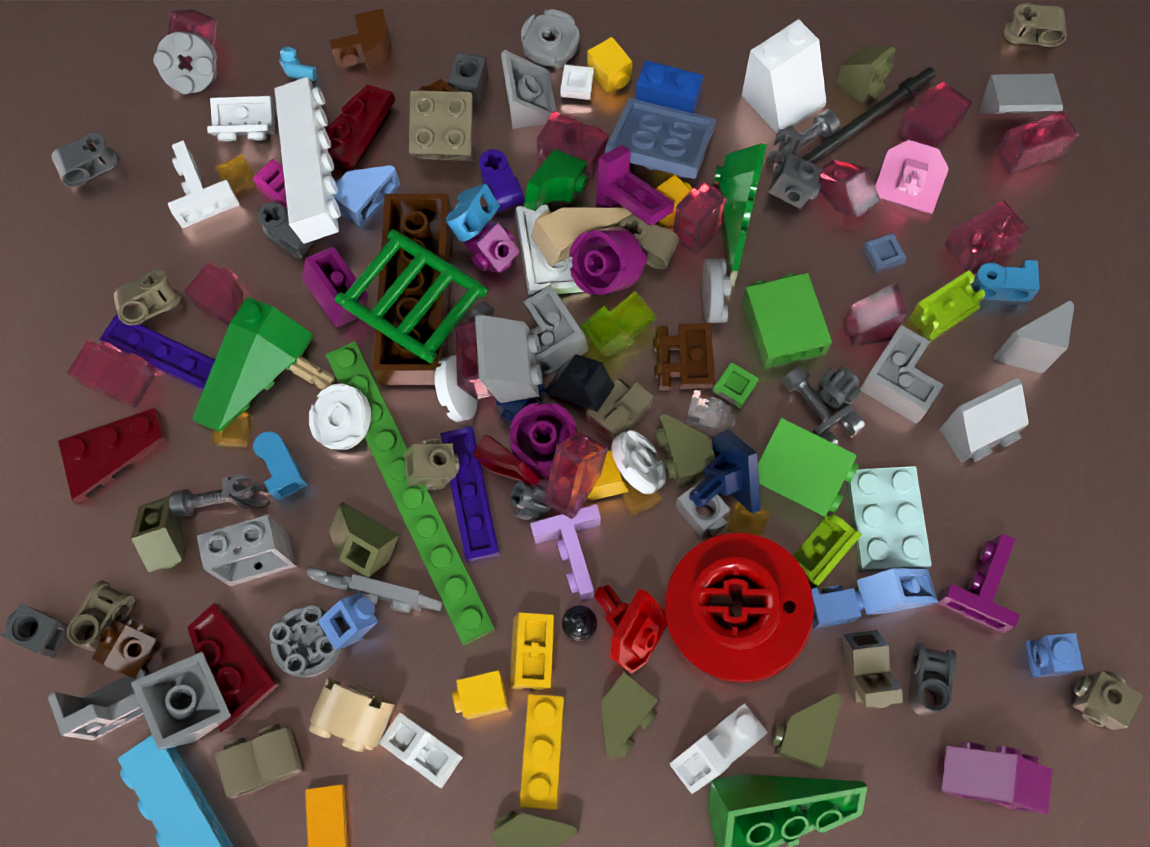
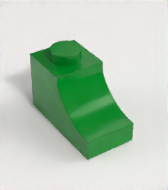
[524,149,589,211]

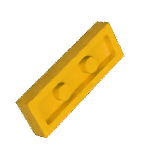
[520,694,564,810]

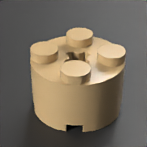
[309,677,395,752]

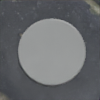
[702,258,731,323]
[269,605,341,678]

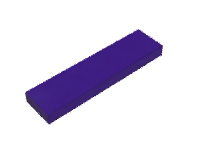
[99,313,215,391]
[440,426,500,562]

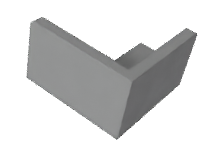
[523,285,589,378]
[860,325,943,424]
[47,669,147,740]

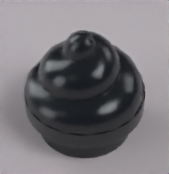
[562,605,597,641]

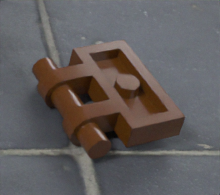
[653,323,715,391]

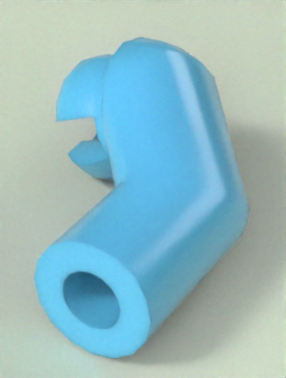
[279,47,317,82]

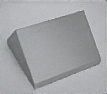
[501,50,558,129]
[978,74,1063,114]
[993,300,1075,373]
[131,652,231,750]

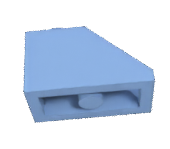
[334,165,400,228]
[857,568,938,615]

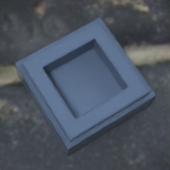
[862,233,907,274]

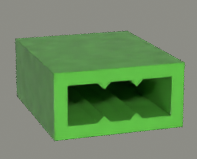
[742,273,832,369]
[758,418,859,517]

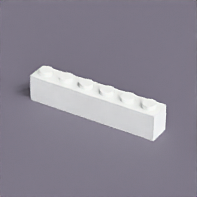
[274,76,341,244]

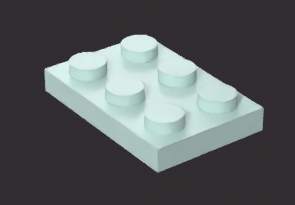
[847,466,932,572]

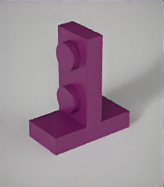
[596,145,674,226]
[938,533,1020,633]

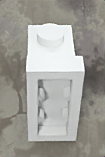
[168,141,240,228]
[669,703,768,794]

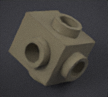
[404,439,459,490]
[1072,671,1143,730]

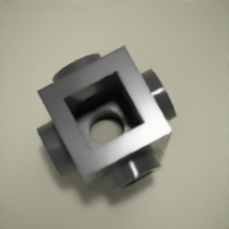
[768,152,822,209]

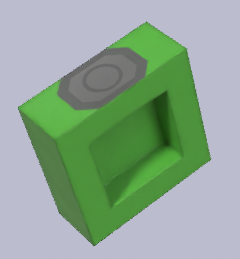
[713,362,759,409]

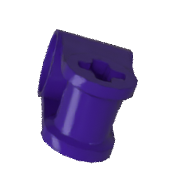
[479,149,525,214]

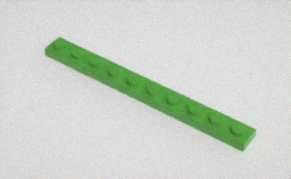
[325,341,495,646]

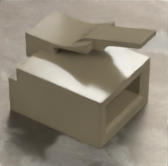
[586,379,654,442]

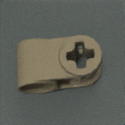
[1003,3,1067,47]
[619,216,679,269]
[114,269,181,325]
[67,580,135,652]

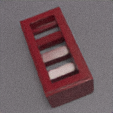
[473,435,540,485]

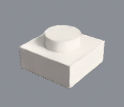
[561,65,594,100]

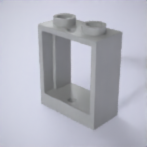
[197,514,297,586]

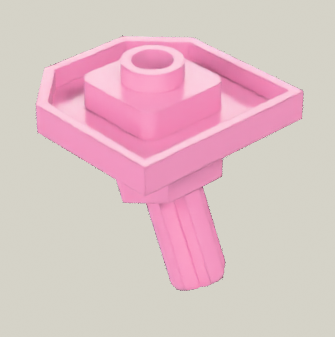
[872,140,949,215]

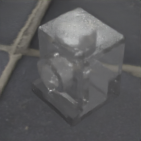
[685,390,737,439]

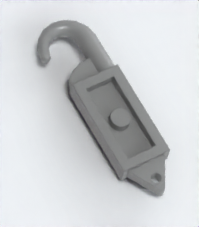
[307,567,443,614]

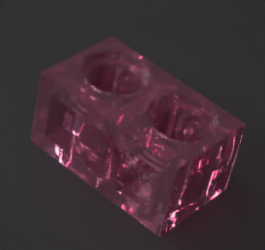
[945,200,1029,272]

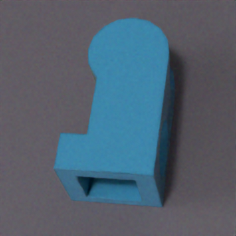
[445,184,500,242]
[971,260,1040,302]
[253,431,307,501]

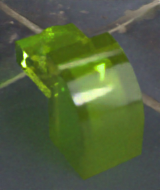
[579,291,657,357]

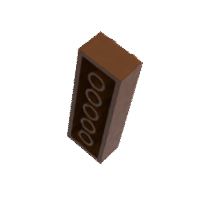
[372,194,452,385]

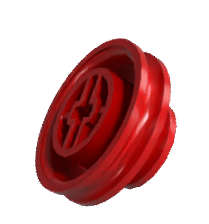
[665,533,814,683]

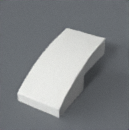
[379,712,463,788]

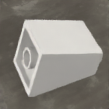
[741,19,826,134]

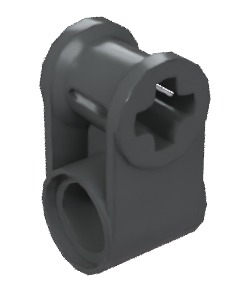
[51,133,118,187]
[257,202,317,259]
[909,643,957,717]

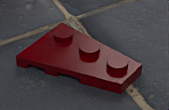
[325,84,396,170]
[58,408,167,504]
[187,603,280,733]

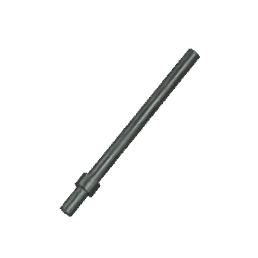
[801,67,936,164]

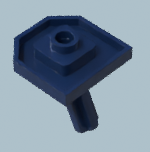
[689,429,761,514]

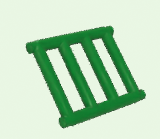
[335,229,489,364]

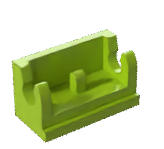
[909,270,985,341]
[792,514,862,589]

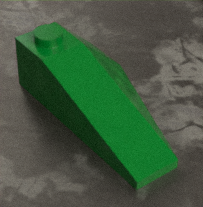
[713,143,767,285]
[192,297,314,433]
[708,774,868,847]

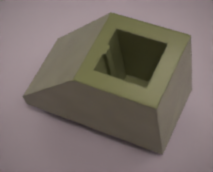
[836,46,896,105]
[654,414,716,487]
[329,502,399,578]
[601,672,659,761]

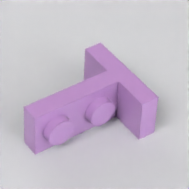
[530,504,601,601]

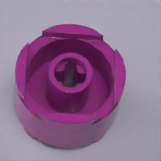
[569,226,647,295]
[509,403,578,480]

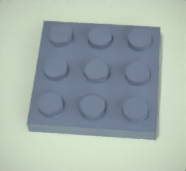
[605,98,717,179]

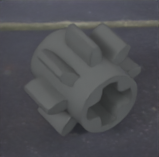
[818,367,861,408]
[510,480,553,520]

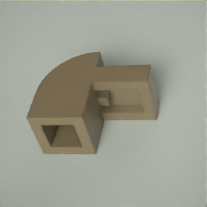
[843,630,903,708]

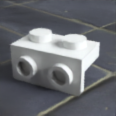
[207,96,276,141]

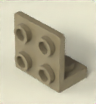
[409,91,475,161]

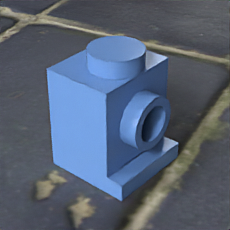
[811,585,864,629]
[318,592,378,651]
[1024,633,1084,678]

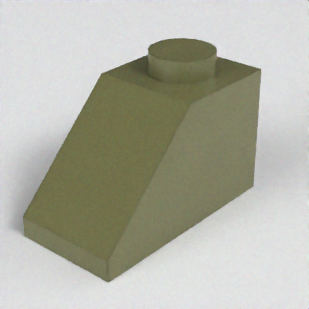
[131,496,185,573]
[772,693,843,769]
[490,810,578,847]

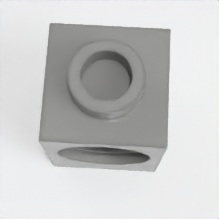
[675,478,731,538]

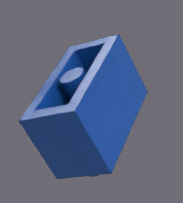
[636,60,704,114]

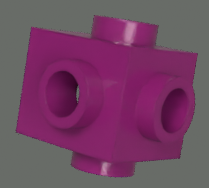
[463,221,520,273]

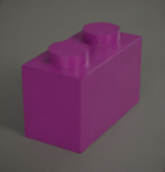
[302,247,369,328]

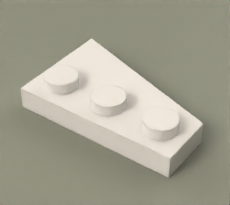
[515,205,584,296]

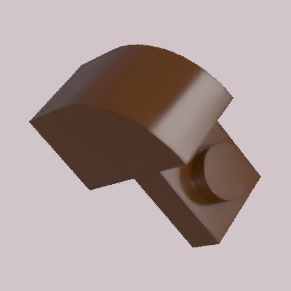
[329,8,392,71]

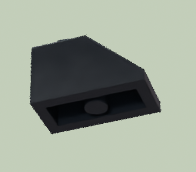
[545,354,615,412]

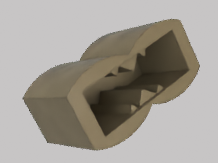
[215,724,303,799]

